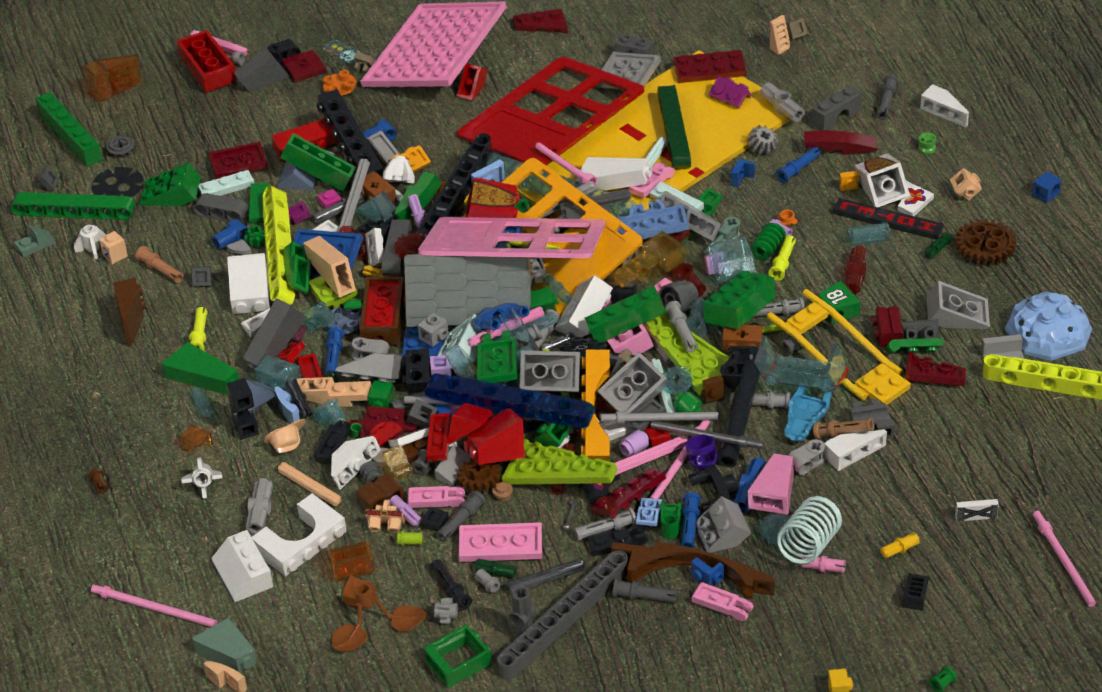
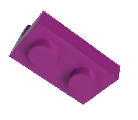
[709,76,752,109]

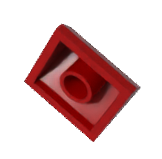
[448,403,493,444]

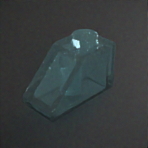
[356,191,397,222]

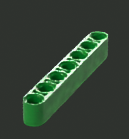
[11,192,135,220]

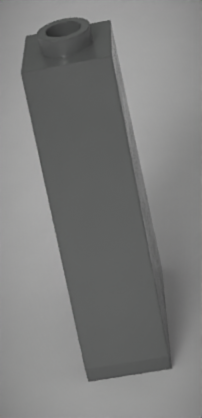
[243,298,307,371]

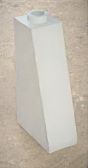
[576,157,652,193]

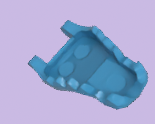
[784,385,832,442]

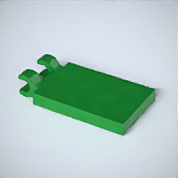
[477,330,518,385]

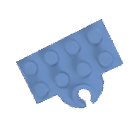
[617,199,689,240]

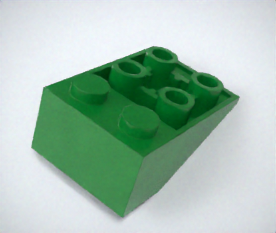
[139,162,201,206]

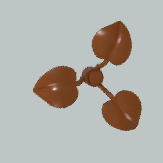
[332,575,427,651]

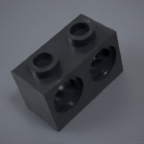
[402,348,432,393]

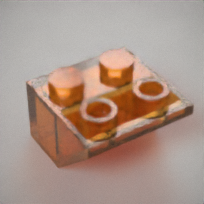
[325,540,375,582]

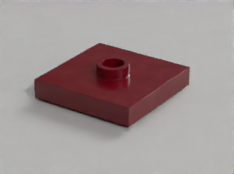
[282,50,326,83]

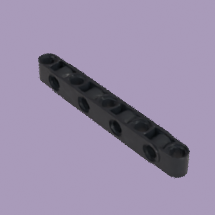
[410,133,493,251]

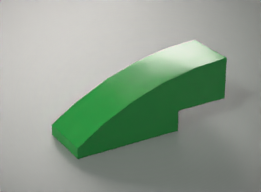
[394,171,442,220]
[284,241,311,294]

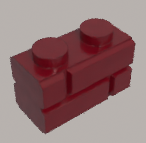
[872,306,903,347]

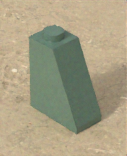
[192,618,257,673]

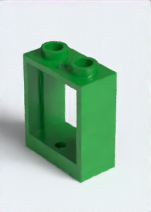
[424,624,492,688]

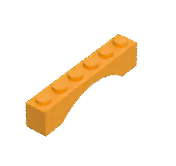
[581,350,610,461]

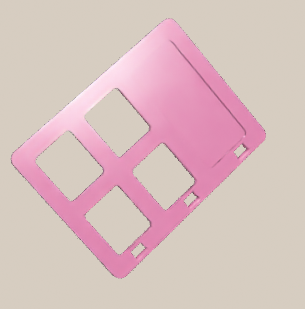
[418,217,605,258]

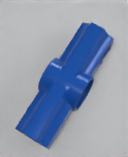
[734,457,767,513]

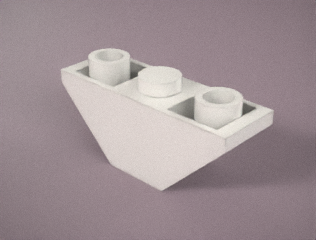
[331,436,381,490]

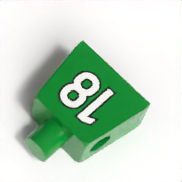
[818,281,860,323]

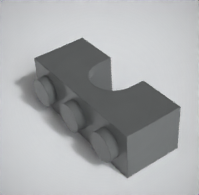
[812,86,862,130]

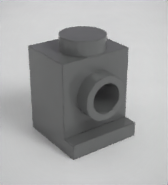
[406,399,438,428]

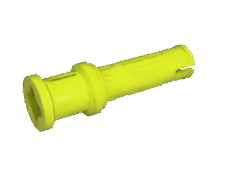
[768,235,796,281]
[189,307,208,351]

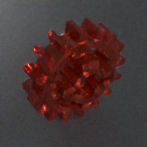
[395,232,426,258]

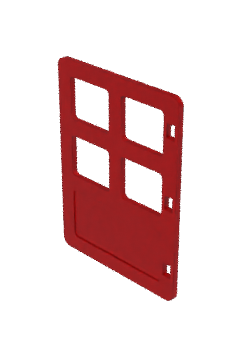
[457,57,645,166]

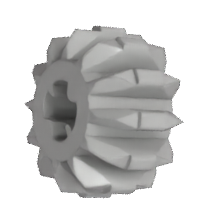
[747,125,778,155]

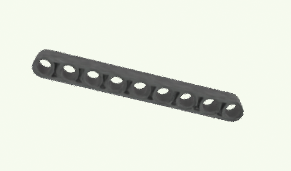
[497,551,628,680]

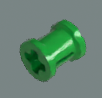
[928,666,957,692]

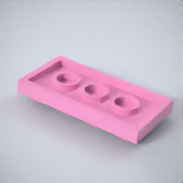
[459,523,542,562]

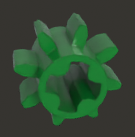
[244,225,265,248]

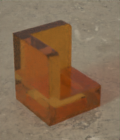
[180,424,213,453]

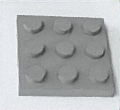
[594,52,661,90]

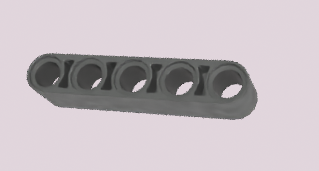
[382,219,411,276]

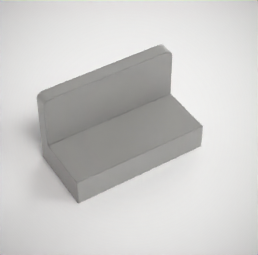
[981,334,1024,359]

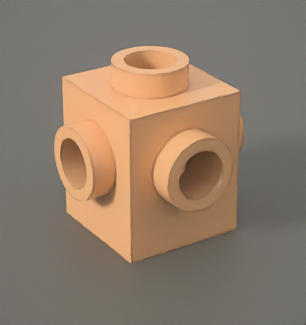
[950,168,982,200]

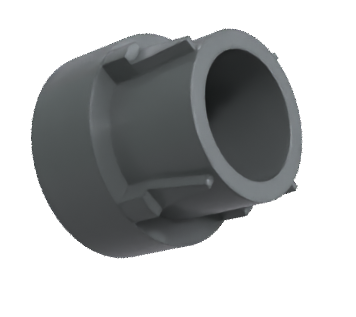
[659,280,698,313]

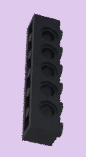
[316,89,383,177]

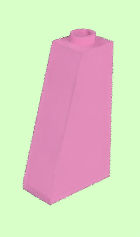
[748,453,794,515]

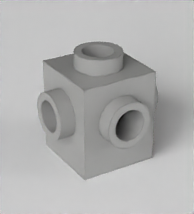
[418,313,449,347]

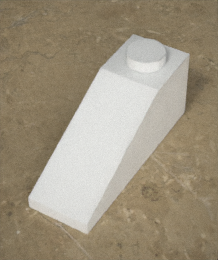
[920,84,969,127]
[824,430,887,471]

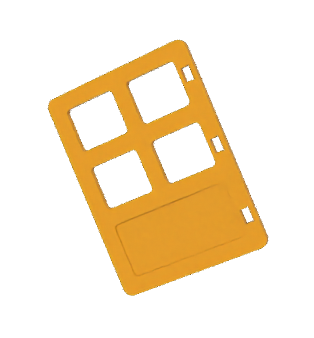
[462,158,643,317]

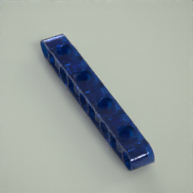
[424,373,596,428]

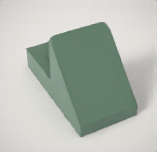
[14,225,56,257]

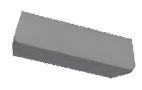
[435,444,471,486]

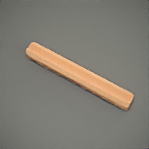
[278,462,341,506]

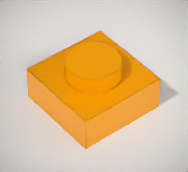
[839,171,859,191]

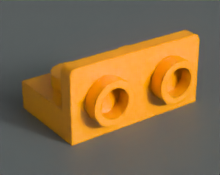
[390,145,431,173]

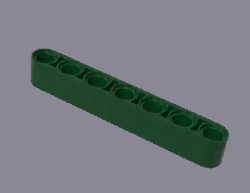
[657,85,691,169]

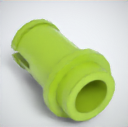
[397,530,423,547]

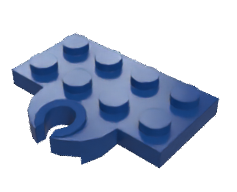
[293,229,363,280]

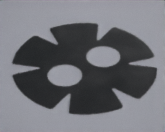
[91,167,144,197]

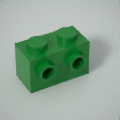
[533,406,577,447]

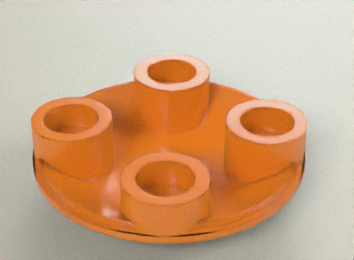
[323,70,357,96]

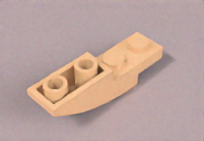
[297,377,372,407]

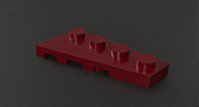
[590,468,666,519]

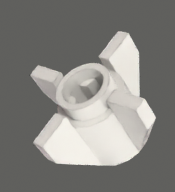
[383,156,415,184]
[74,225,106,259]
[182,457,222,498]

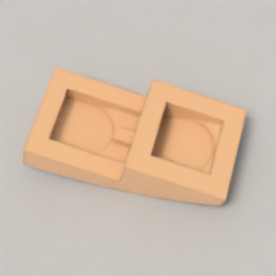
[204,661,247,692]

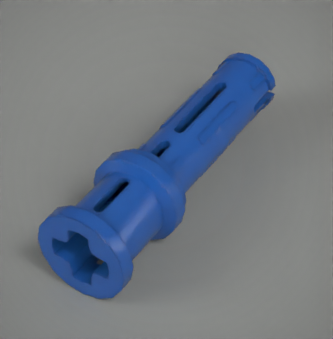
[776,147,821,183]
[324,327,344,378]
[681,492,701,548]

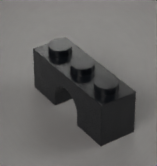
[226,378,259,440]

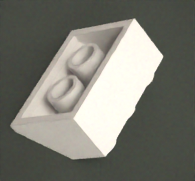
[554,275,613,337]
[211,530,273,602]

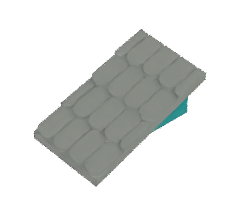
[404,254,531,327]

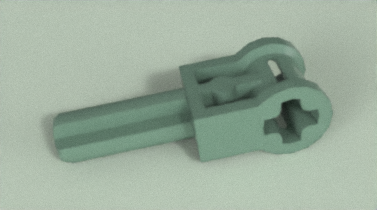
[704,217,740,255]

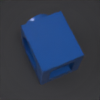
[1032,171,1062,204]

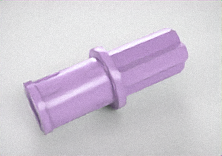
[408,194,425,230]
[389,495,422,527]

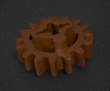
[457,458,501,493]

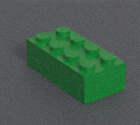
[703,271,776,329]

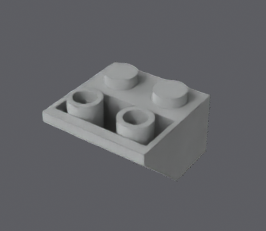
[696,496,751,553]

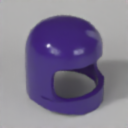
[686,434,717,470]

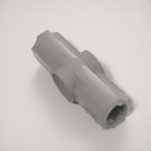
[760,82,805,122]
[246,478,273,535]

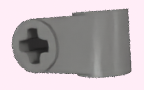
[352,337,389,361]
[788,439,825,475]

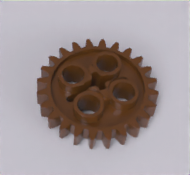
[955,219,1016,265]

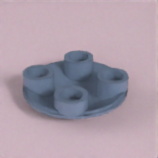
[327,307,362,334]

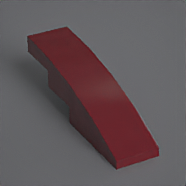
[804,130,878,155]

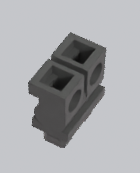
[849,398,895,439]

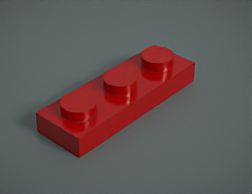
[426,413,452,462]

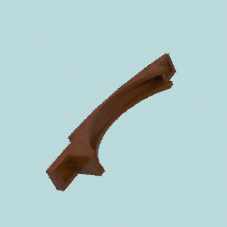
[611,541,775,599]

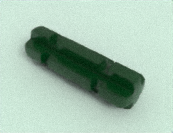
[924,232,952,259]

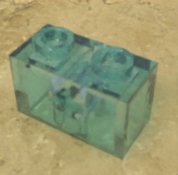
[255,355,302,393]

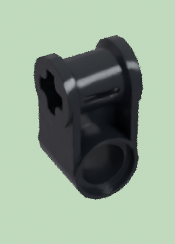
[267,39,301,65]

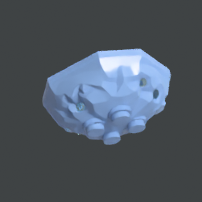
[1005,291,1092,361]

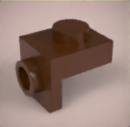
[702,375,725,403]

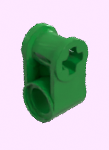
[660,501,681,539]

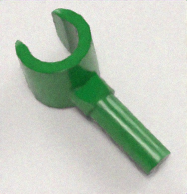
[349,423,362,438]

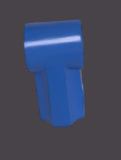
[363,119,397,141]
[212,219,248,250]

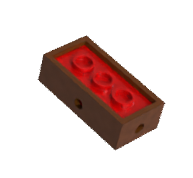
[360,276,405,345]

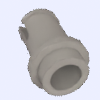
[474,569,500,593]

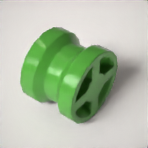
[918,132,936,154]

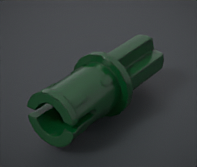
[475,559,517,579]

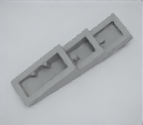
[660,191,721,241]

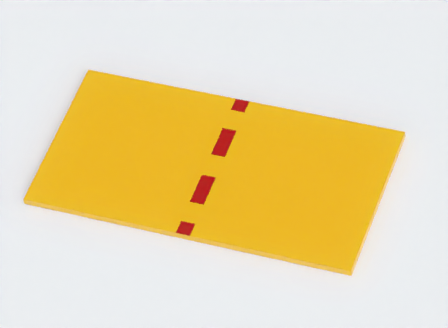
[504,50,791,228]

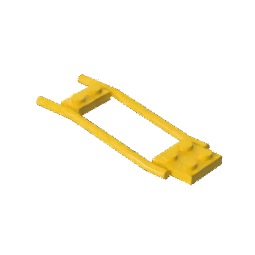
[767,289,911,405]

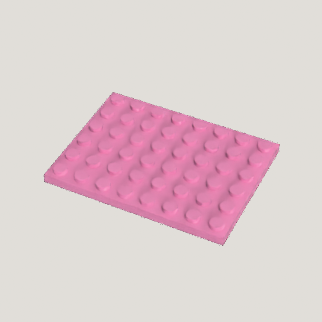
[360,1,507,88]

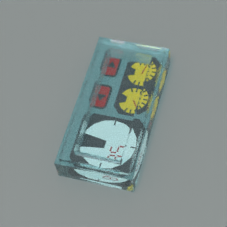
[323,39,360,63]

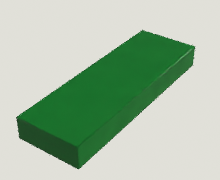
[249,182,269,224]

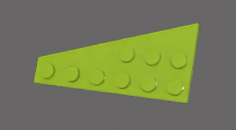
[643,314,728,396]
[502,438,618,485]

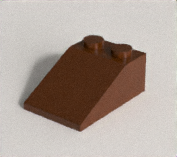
[113,278,146,347]

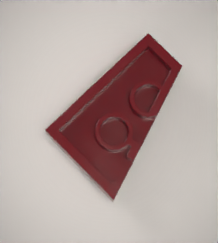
[513,9,568,34]

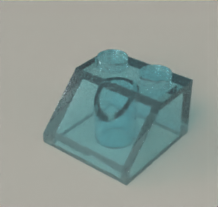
[708,236,757,282]

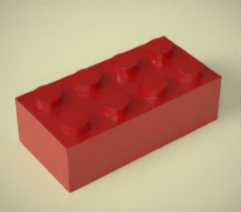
[176,30,237,92]

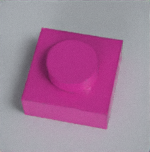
[317,189,342,208]

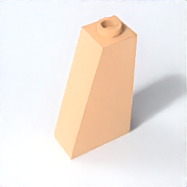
[303,236,356,298]

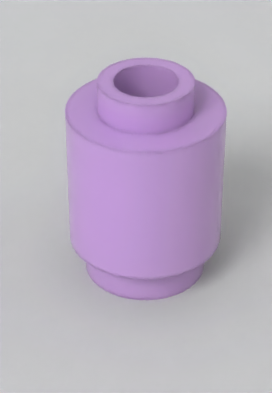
[619,430,649,457]

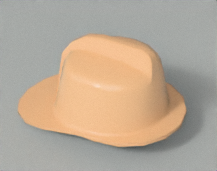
[264,419,306,453]

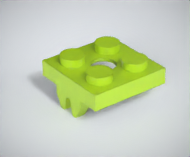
[309,276,358,308]

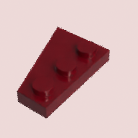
[906,352,966,386]

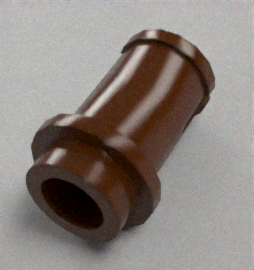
[89,468,109,494]

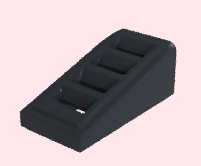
[902,573,930,611]

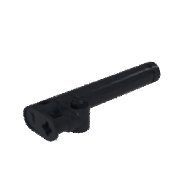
[717,346,765,468]

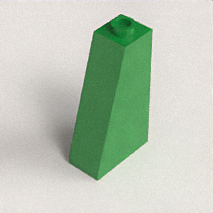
[161,342,239,395]

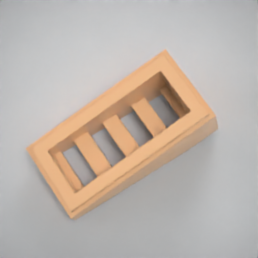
[770,15,790,54]

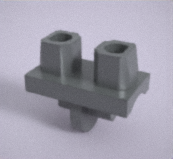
[903,319,940,339]

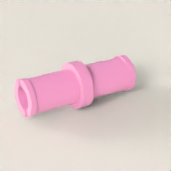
[802,555,846,573]

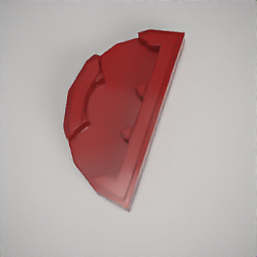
[369,422,404,447]

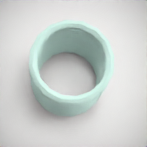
[777,496,842,565]

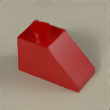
[457,63,488,101]

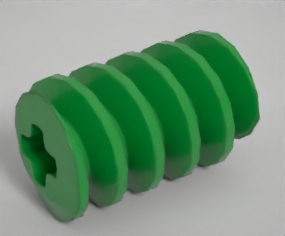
[750,222,786,261]

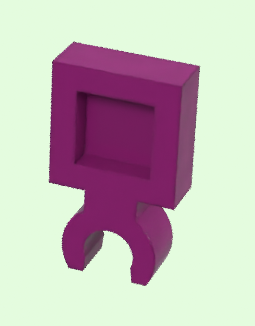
[288,201,311,225]

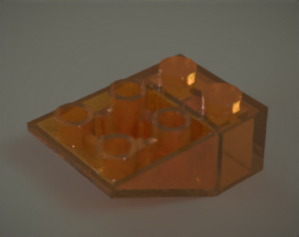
[83,55,143,103]

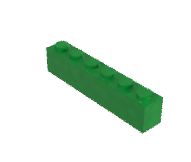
[35,92,102,167]

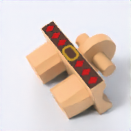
[366,500,405,533]

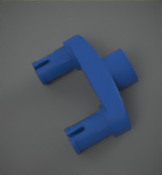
[474,303,530,331]

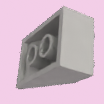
[927,281,990,329]
[520,350,580,392]
[597,352,667,413]

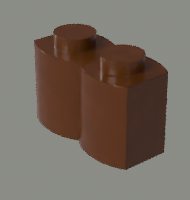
[356,474,404,510]

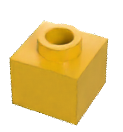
[828,669,853,692]

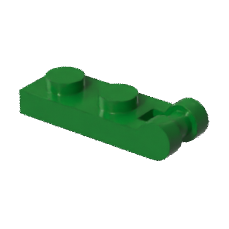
[886,338,943,353]

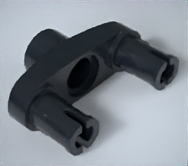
[688,465,738,512]

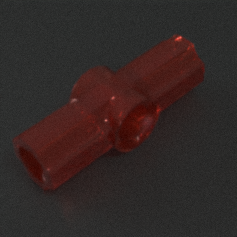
[845,245,868,295]
[664,253,706,297]

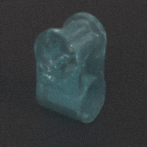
[300,302,337,333]
[312,398,346,425]

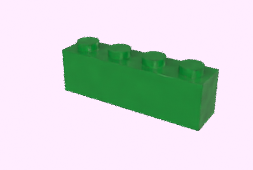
[280,133,356,191]
[585,286,667,343]

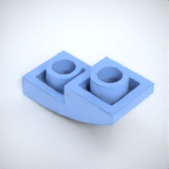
[275,386,300,423]
[636,498,662,526]

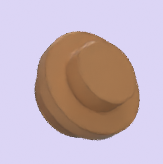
[492,482,513,501]

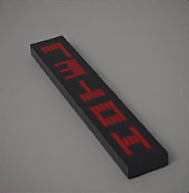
[833,198,944,240]

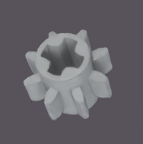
[434,598,458,624]

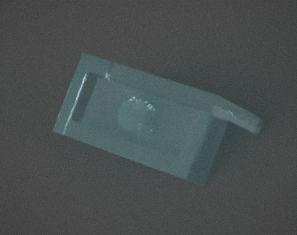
[848,223,889,246]

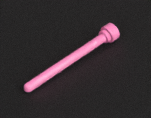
[535,143,597,186]

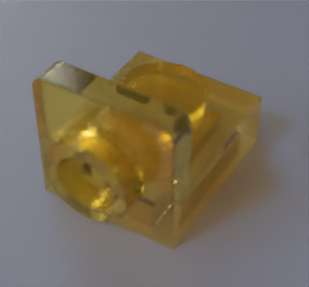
[382,444,413,478]

